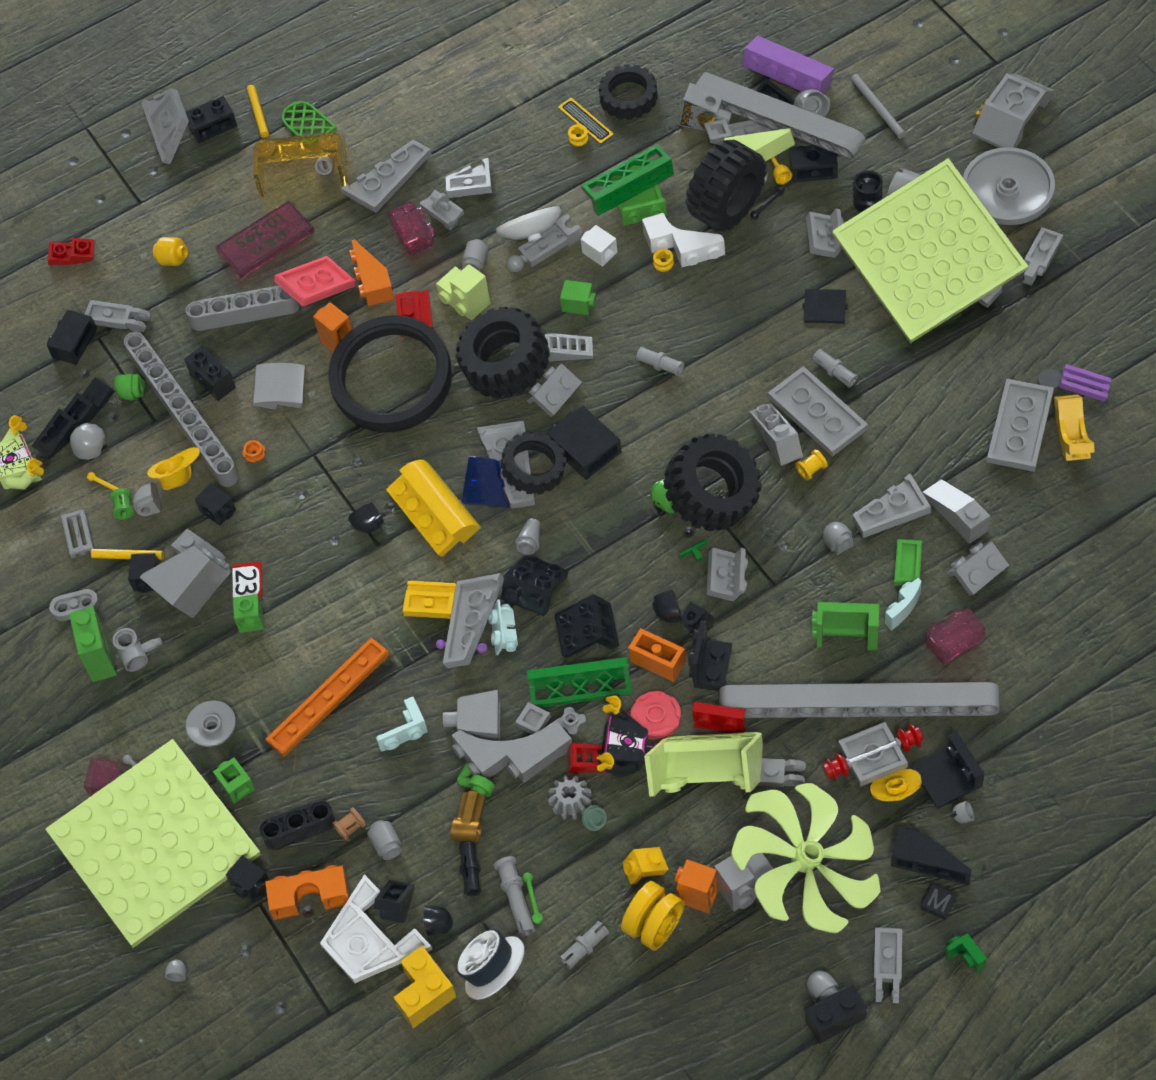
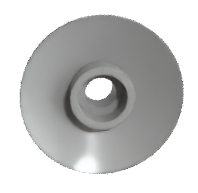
[186,701,236,747]

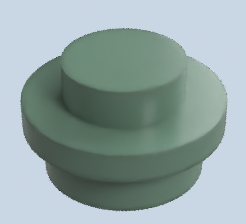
[582,805,607,831]

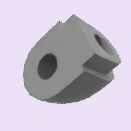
[133,482,161,516]
[823,522,854,555]
[807,971,839,1004]

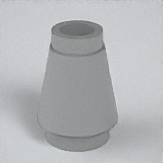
[515,518,541,555]

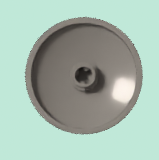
[963,147,1055,225]

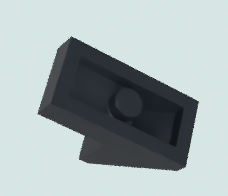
[374,880,414,923]

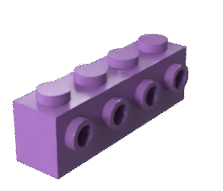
[742,36,834,94]

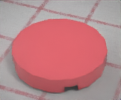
[631,691,681,740]

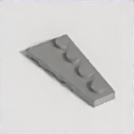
[341,140,431,213]
[443,573,504,668]

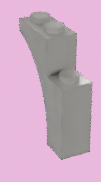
[452,720,572,783]

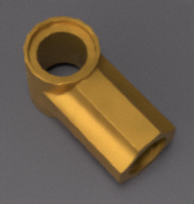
[451,791,486,844]

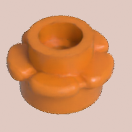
[242,440,266,463]

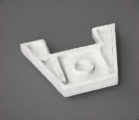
[320,874,432,983]

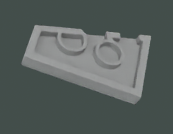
[853,474,931,538]

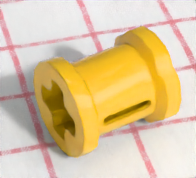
[795,449,828,481]

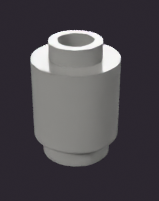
[461,239,489,272]
[367,820,402,860]

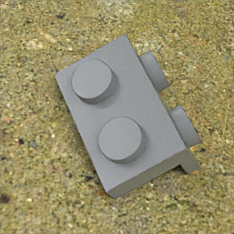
[806,209,844,258]
[527,363,582,417]
[947,541,1009,596]
[706,548,748,602]

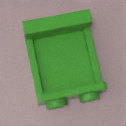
[610,165,667,226]
[812,602,879,651]

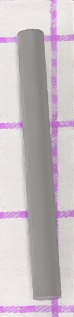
[851,74,906,139]

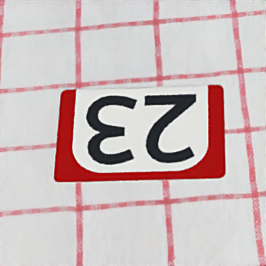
[232,562,262,599]

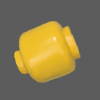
[153,237,188,267]

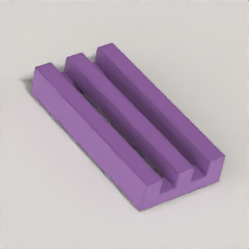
[1059,364,1112,402]

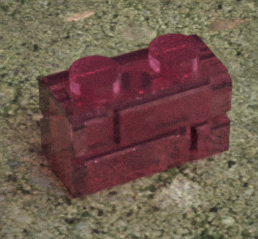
[388,201,435,255]
[926,608,986,665]

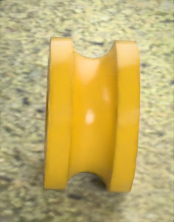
[568,124,588,147]
[653,249,674,272]

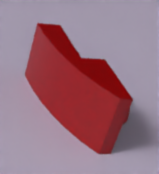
[48,238,94,265]

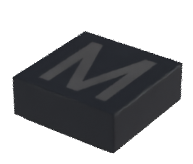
[921,883,957,920]

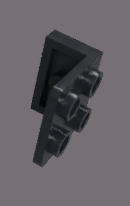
[500,555,568,616]

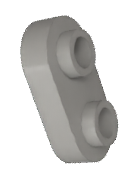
[49,589,100,621]

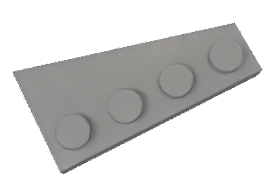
[477,421,535,509]

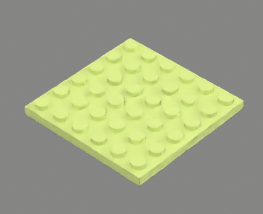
[832,158,1028,343]
[46,739,261,948]

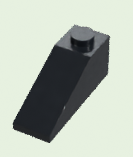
[891,827,972,885]

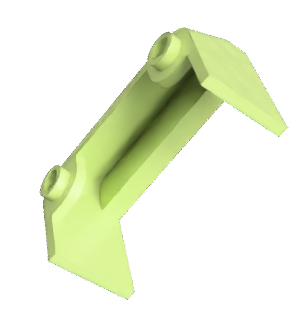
[644,732,763,797]

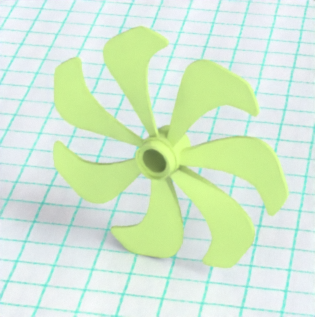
[731,783,881,933]

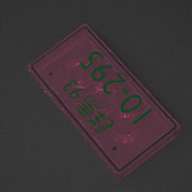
[215,200,315,278]

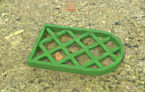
[282,101,337,148]

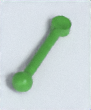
[522,872,543,924]

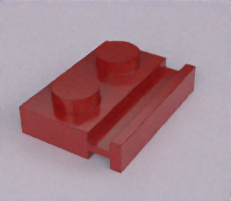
[395,289,433,337]
[692,702,746,733]

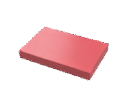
[274,256,356,307]

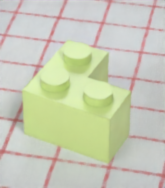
[436,264,490,320]

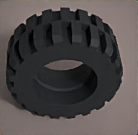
[686,139,767,231]
[456,307,550,399]
[664,433,762,531]

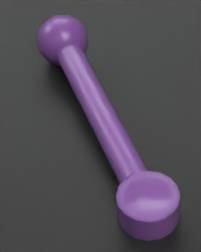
[436,639,487,654]

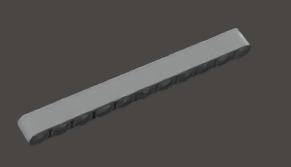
[719,682,1000,718]

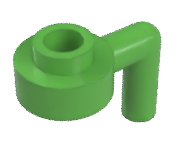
[457,761,495,797]

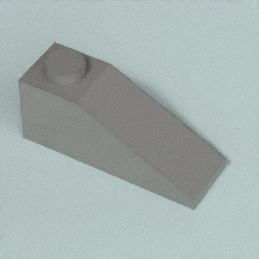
[922,479,990,544]

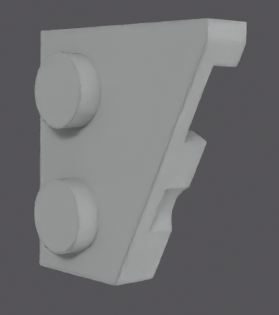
[445,158,492,198]

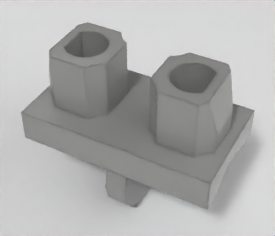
[420,190,464,230]

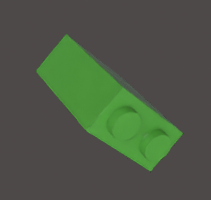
[69,606,117,682]

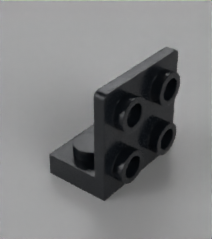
[555,594,619,658]
[688,621,732,691]
[912,732,985,809]

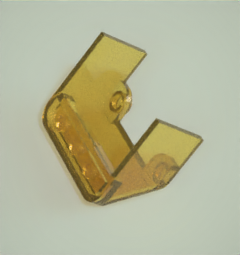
[253,133,347,197]

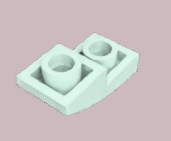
[885,578,922,631]

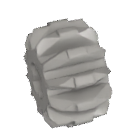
[548,775,592,820]

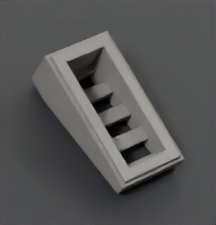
[545,334,593,362]

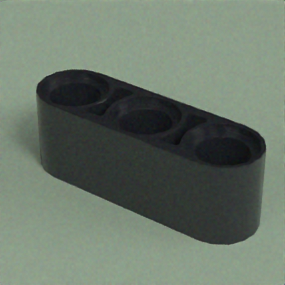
[259,800,335,850]

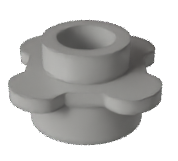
[557,707,586,735]

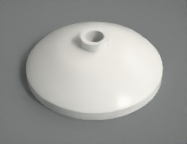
[496,206,561,242]

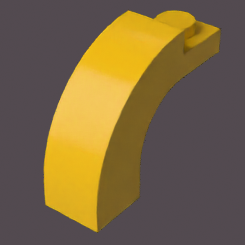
[1054,394,1095,461]

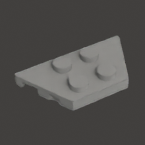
[141,88,189,164]

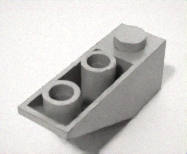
[750,403,803,466]

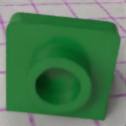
[945,933,987,974]

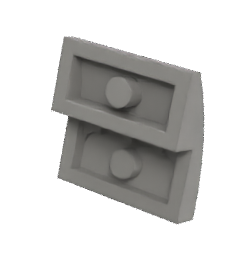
[253,363,305,409]

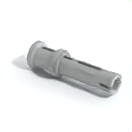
[493,856,536,937]

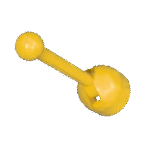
[771,156,792,184]

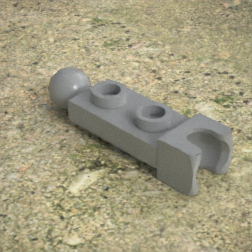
[507,215,582,273]

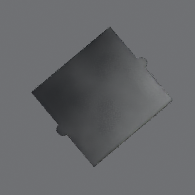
[802,289,848,324]

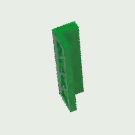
[581,144,674,216]
[527,657,632,708]

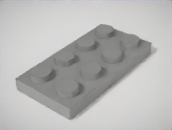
[768,366,868,457]
[987,379,1054,472]

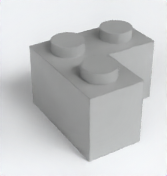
[714,853,773,912]

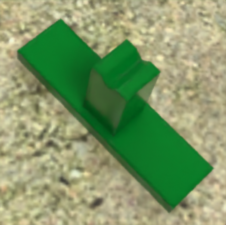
[679,539,708,562]

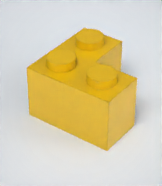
[394,946,457,1028]

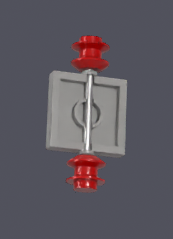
[822,722,923,787]

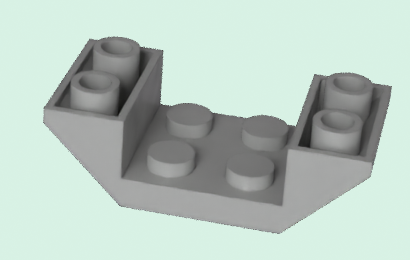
[972,73,1055,148]

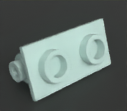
[488,600,518,655]

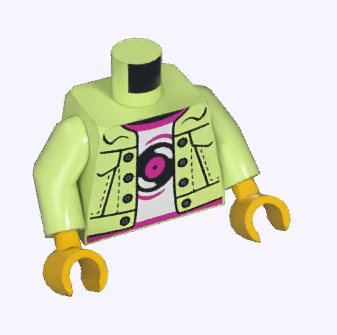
[0,415,44,490]

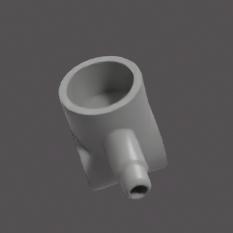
[112,628,163,672]

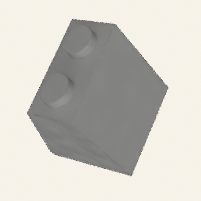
[140,545,230,618]

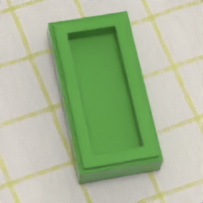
[894,539,922,586]

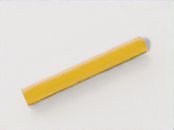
[247,85,269,138]
[91,549,164,560]

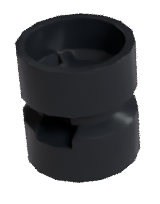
[853,170,883,212]

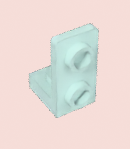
[376,697,428,752]

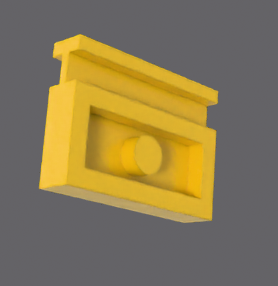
[403,581,456,619]

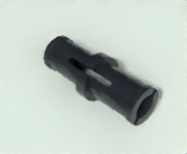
[459,842,481,896]

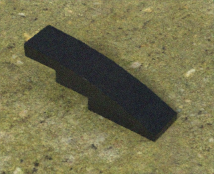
[32,377,115,459]

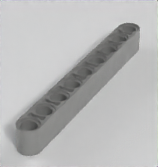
[696,72,866,159]
[124,332,238,487]

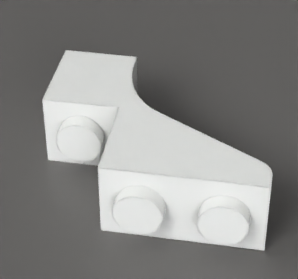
[642,213,725,267]

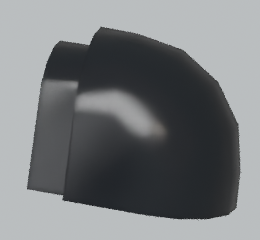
[348,502,384,533]
[652,589,682,623]
[682,601,714,632]
[423,905,453,936]

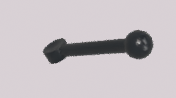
[750,186,785,219]

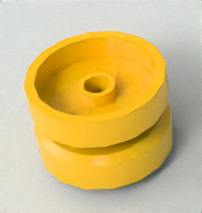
[621,881,685,951]

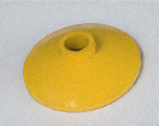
[870,769,922,801]

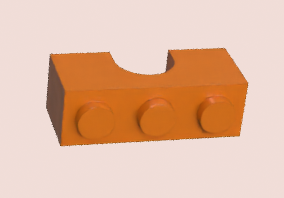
[265,865,350,920]

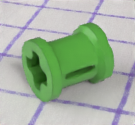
[110,488,134,520]

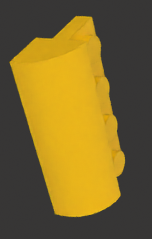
[386,460,481,557]

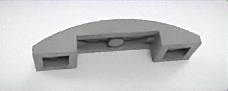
[704,119,775,144]

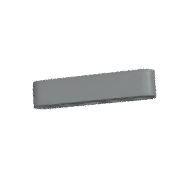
[186,286,300,331]

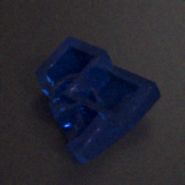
[461,456,509,508]

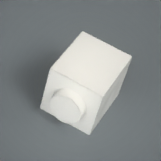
[581,225,617,267]

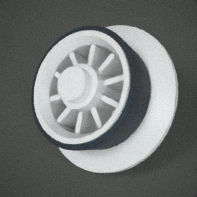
[456,929,524,1000]

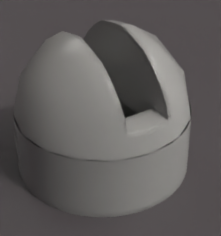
[315,156,334,175]
[952,801,975,824]
[165,959,187,982]

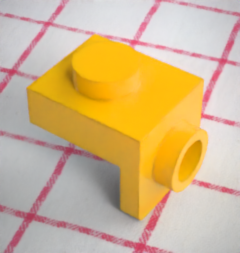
[623,847,669,885]

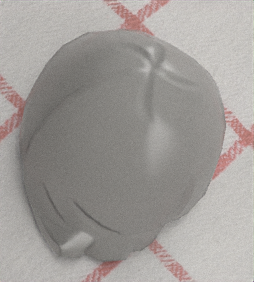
[793,89,831,117]

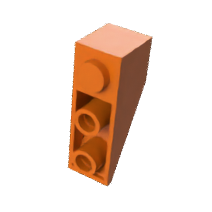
[349,240,395,306]

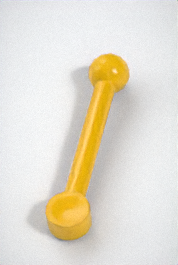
[87,472,122,498]

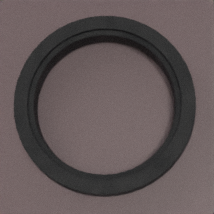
[328,315,452,433]

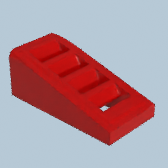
[567,743,606,774]

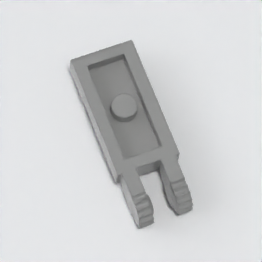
[85,300,150,332]
[732,758,806,787]
[874,927,902,1003]

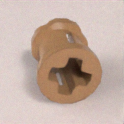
[332,807,367,841]

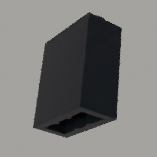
[547,405,622,480]

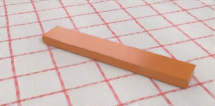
[265,637,390,757]

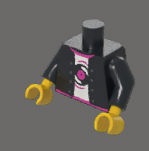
[596,696,656,778]

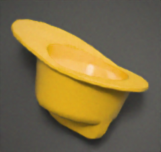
[147,447,200,490]

